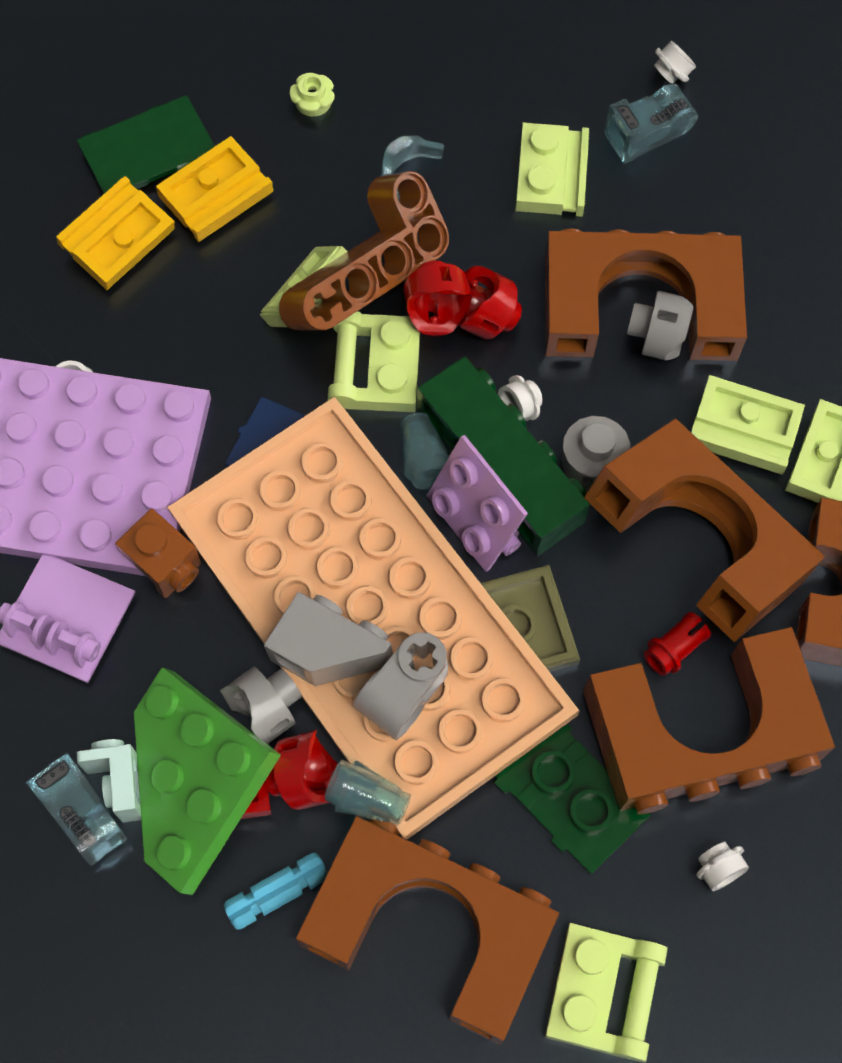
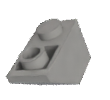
[264,592,393,686]

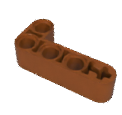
[279,171,449,331]

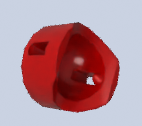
[404,260,472,336]
[460,265,522,340]
[265,730,346,810]

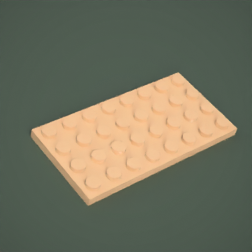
[167,397,579,840]

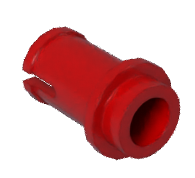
[644,612,711,676]

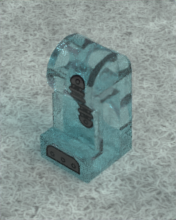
[604,84,698,164]
[26,753,127,866]

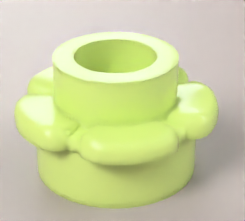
[290,73,335,117]

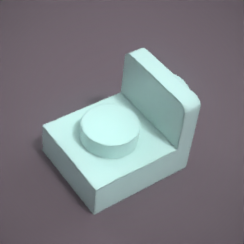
[77,739,141,823]

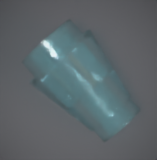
[401,413,450,490]
[325,760,411,826]

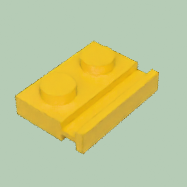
[156,136,273,242]
[56,176,175,290]

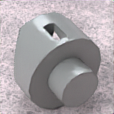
[627,291,693,361]
[561,416,630,492]
[220,666,302,744]

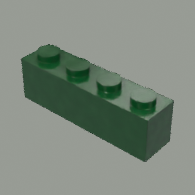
[417,356,590,557]

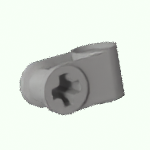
[353,632,448,740]

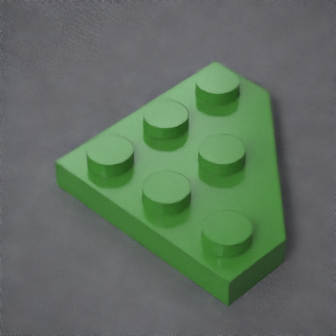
[134,667,281,895]

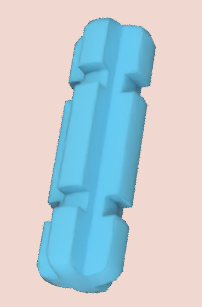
[224,853,328,929]

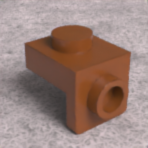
[115,508,201,598]

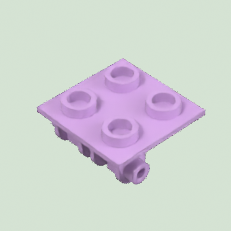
[426,435,528,572]
[0,555,136,683]

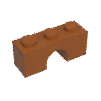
[796,498,842,667]

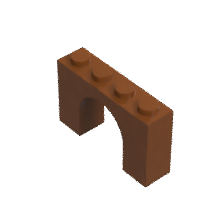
[545,228,747,361]
[584,418,825,642]
[583,627,835,815]
[296,816,559,1045]

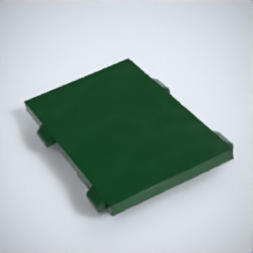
[77,95,215,194]
[494,724,651,875]

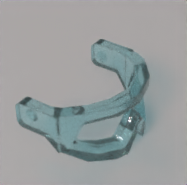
[382,135,444,202]

